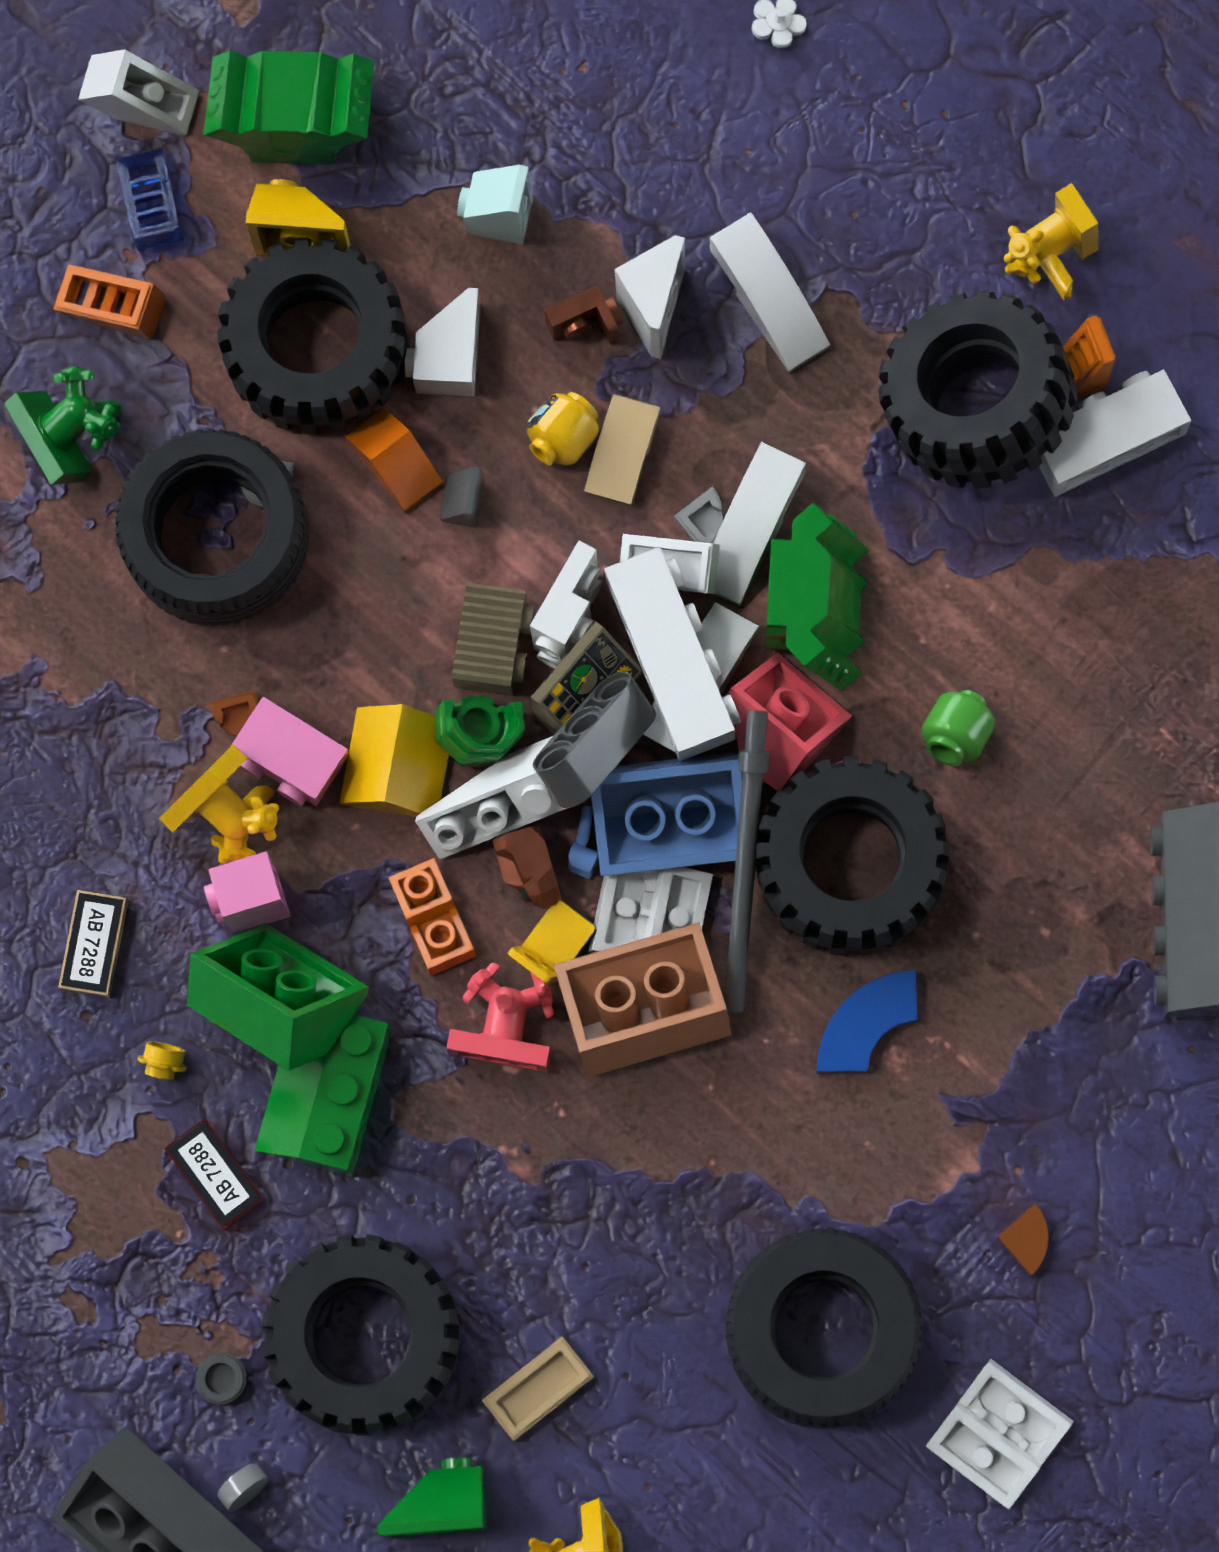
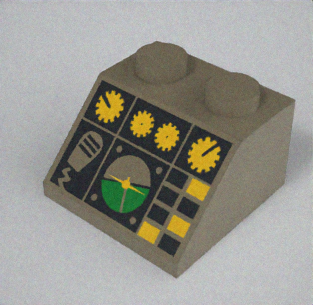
[531,622,645,735]

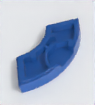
[816,970,917,1074]

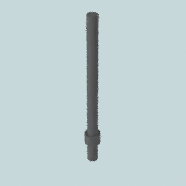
[724,710,770,1013]

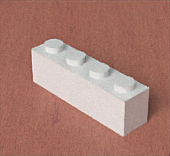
[604,547,741,762]

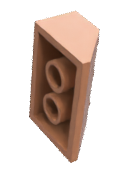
[554,922,732,1078]

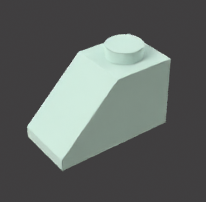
[457,165,533,245]

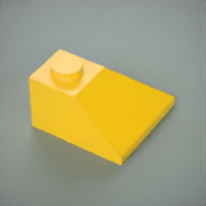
[245,179,351,256]

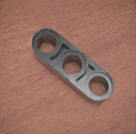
[532,671,656,808]

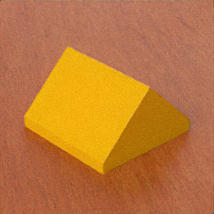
[339,704,450,817]

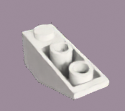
[415,736,567,860]

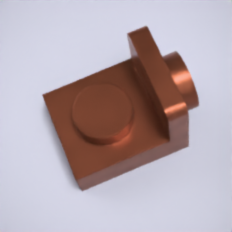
[544,285,623,344]

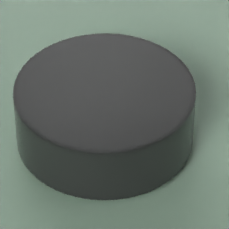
[195,1353,248,1405]

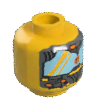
[526,392,599,466]

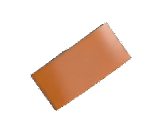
[388,858,477,976]

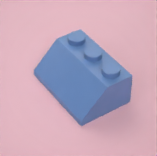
[591,752,742,876]

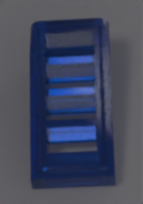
[116,148,184,251]

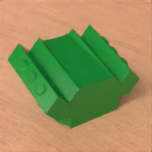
[203,50,374,165]
[765,503,870,691]

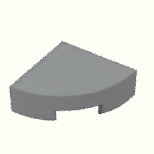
[674,486,723,543]

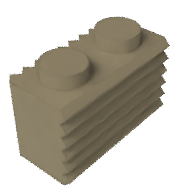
[452,583,535,696]

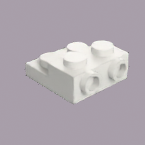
[530,540,602,669]

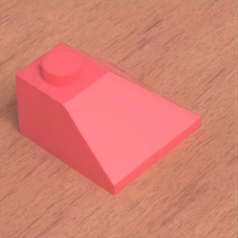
[727,652,852,791]

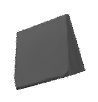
[440,466,485,527]

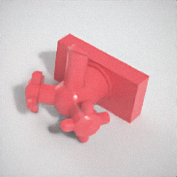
[446,962,554,1073]

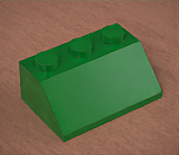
[187,923,368,1071]
[254,1014,392,1177]

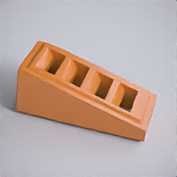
[53,264,166,339]
[1063,315,1116,399]

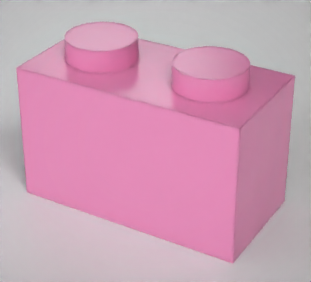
[230,697,348,807]
[204,851,291,934]

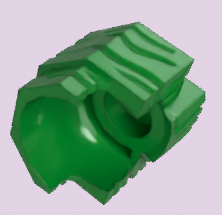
[434,696,525,767]

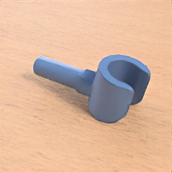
[568,806,599,879]

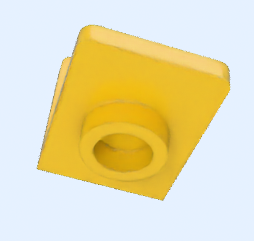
[508,900,596,984]

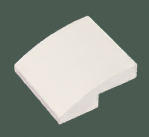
[588,867,713,953]
[926,1359,1073,1509]

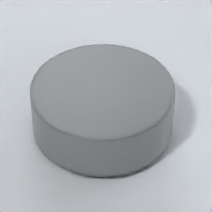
[217,1463,269,1512]

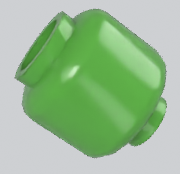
[921,690,995,766]

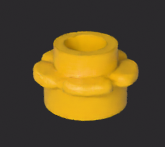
[137,1041,187,1080]

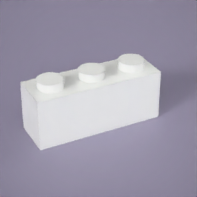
[1039,369,1191,497]

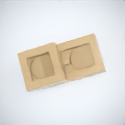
[584,394,661,505]

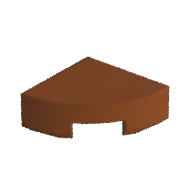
[208,690,259,737]
[996,1203,1048,1277]

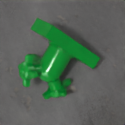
[4,366,121,485]

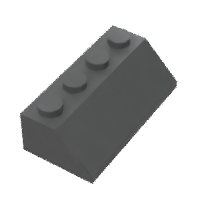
[1150,802,1219,1019]
[51,1427,263,1552]

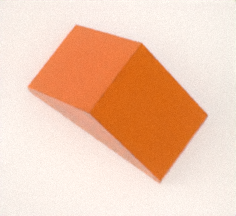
[345,408,443,513]

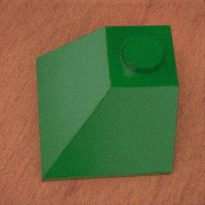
[377,1457,488,1539]

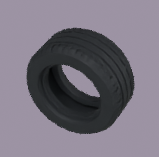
[115,429,310,626]

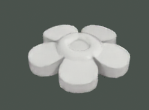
[751,0,806,48]

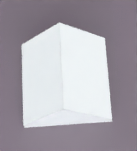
[615,235,685,359]

